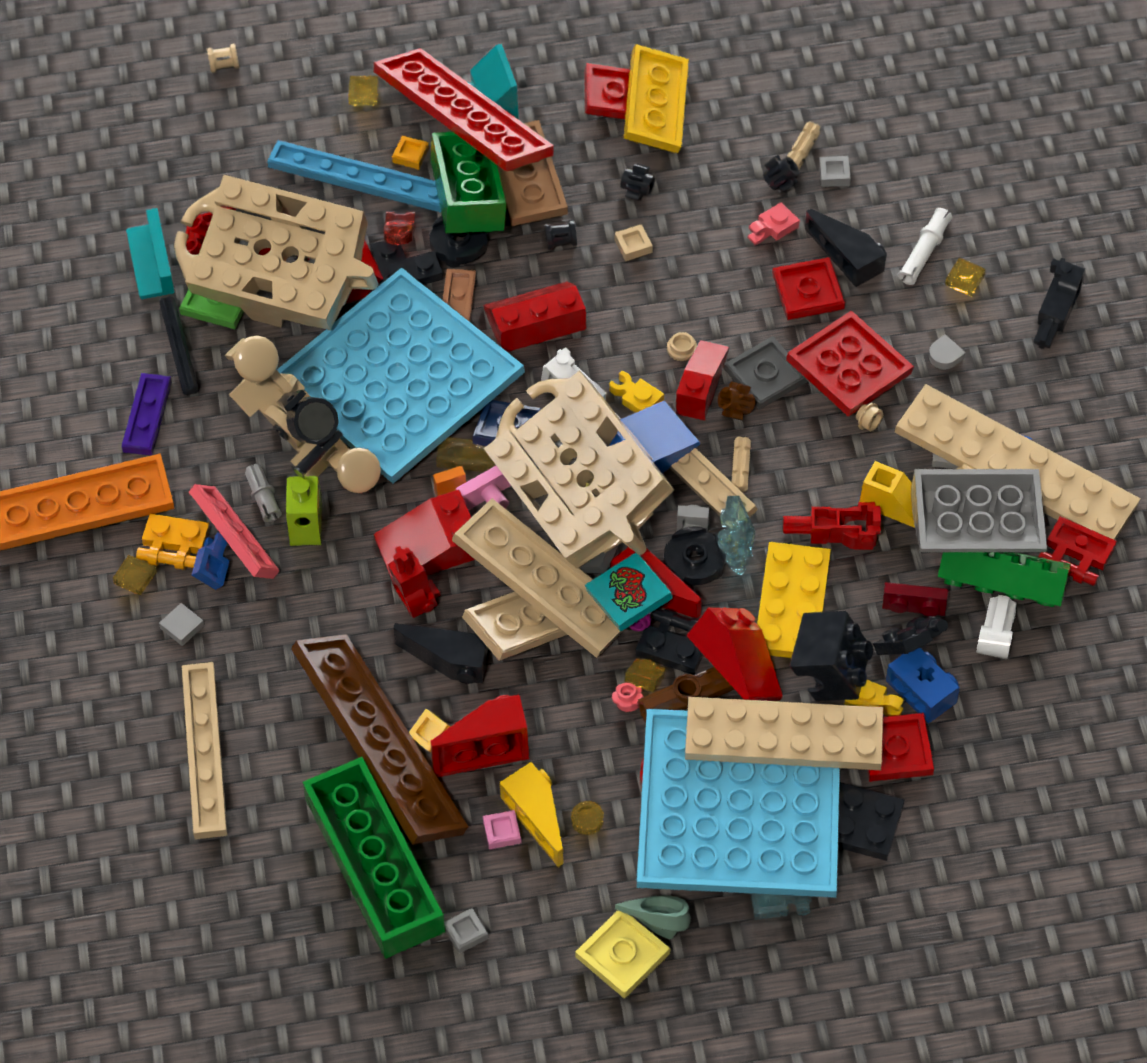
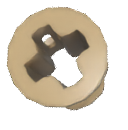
[207,43,239,73]

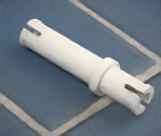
[898,208,952,285]

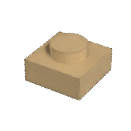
[615,224,653,261]

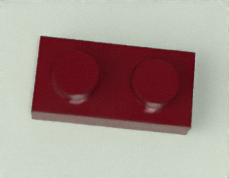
[882,582,948,616]

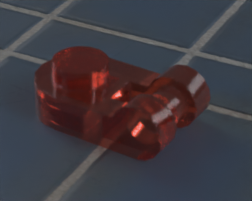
[383,211,416,245]

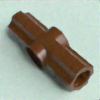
[637,667,734,723]

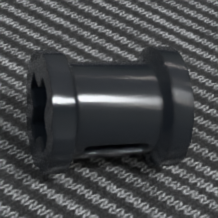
[544,220,577,250]

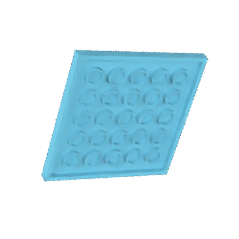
[277,268,525,483]
[637,709,840,898]

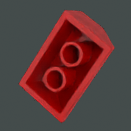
[483,281,586,352]

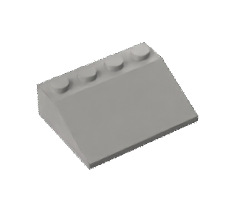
[911,469,1047,552]

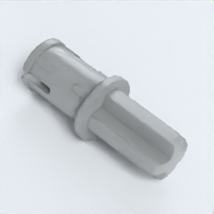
[245,464,282,522]

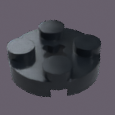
[429,216,488,268]
[664,526,726,586]

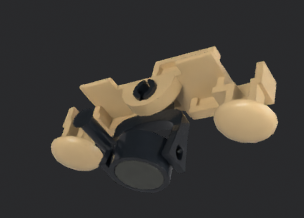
[225,336,381,494]

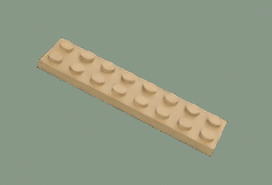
[895,384,1140,540]

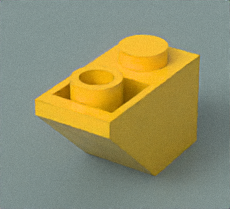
[859,461,915,528]

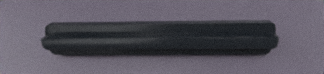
[159,296,199,396]

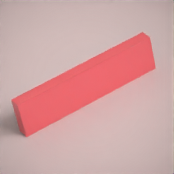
[189,484,279,579]

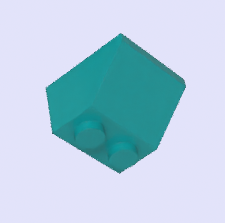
[468,44,519,120]

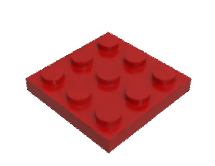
[786,311,914,417]

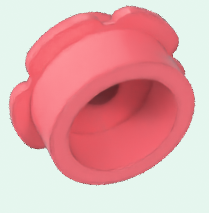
[612,683,643,712]

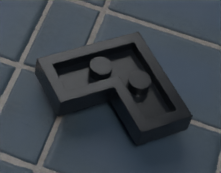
[370,236,443,285]

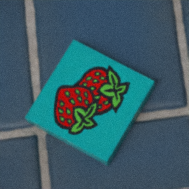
[585,553,673,632]

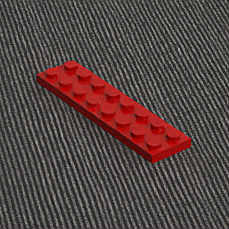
[374,48,554,171]

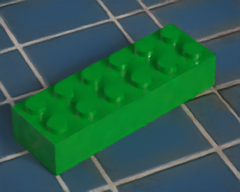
[302,757,445,959]

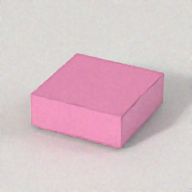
[483,810,521,850]

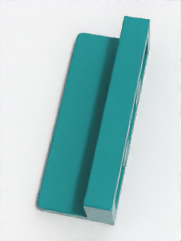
[126,208,175,299]

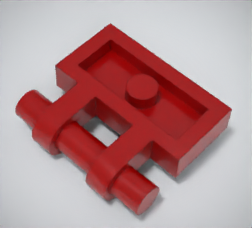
[1038,516,1117,586]

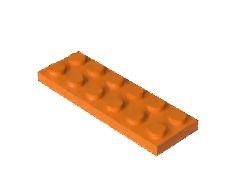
[0,453,175,551]

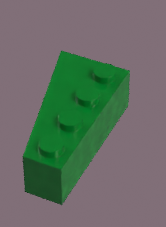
[938,552,1071,607]

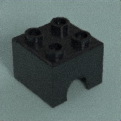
[789,611,873,701]

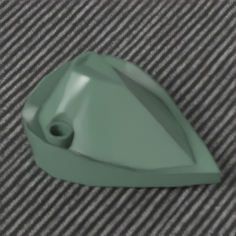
[615,896,691,939]

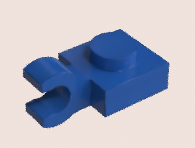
[191,532,230,590]

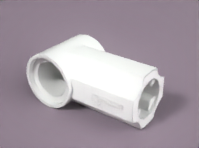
[976,595,1017,659]

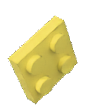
[575,910,670,999]

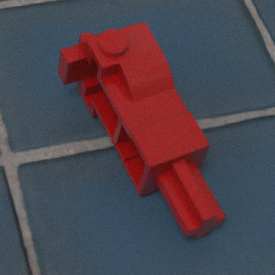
[783,502,881,550]
[387,546,440,618]

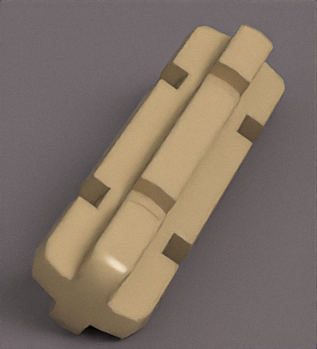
[788,122,820,169]
[732,437,751,493]

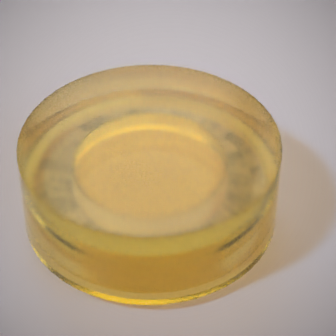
[571,801,604,835]

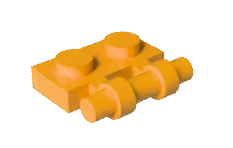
[136,514,210,570]

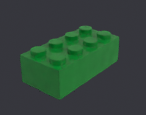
[430,132,506,233]

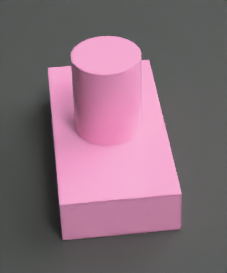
[456,466,511,510]

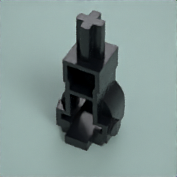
[1033,257,1086,349]

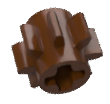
[717,381,755,420]

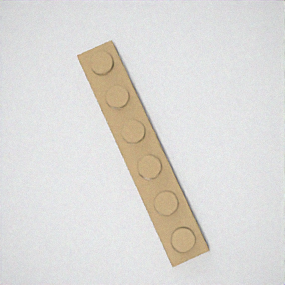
[182,662,227,839]

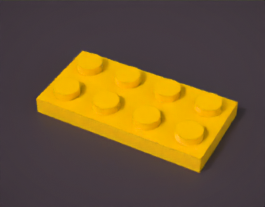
[623,44,689,153]
[757,542,831,658]

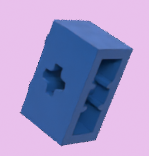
[886,648,959,724]

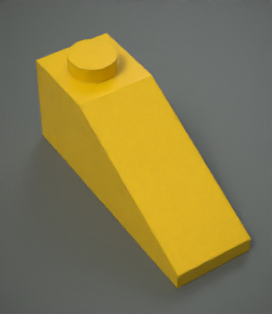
[500,762,563,867]

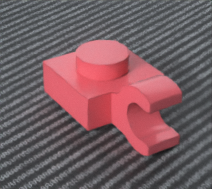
[748,202,800,245]

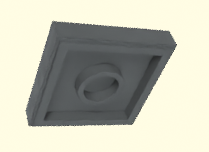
[724,336,808,410]

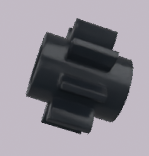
[763,154,799,192]
[620,163,655,201]

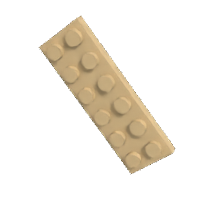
[452,498,625,658]
[685,697,883,770]

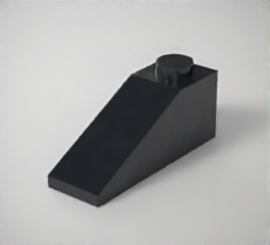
[805,209,887,287]
[393,623,489,684]

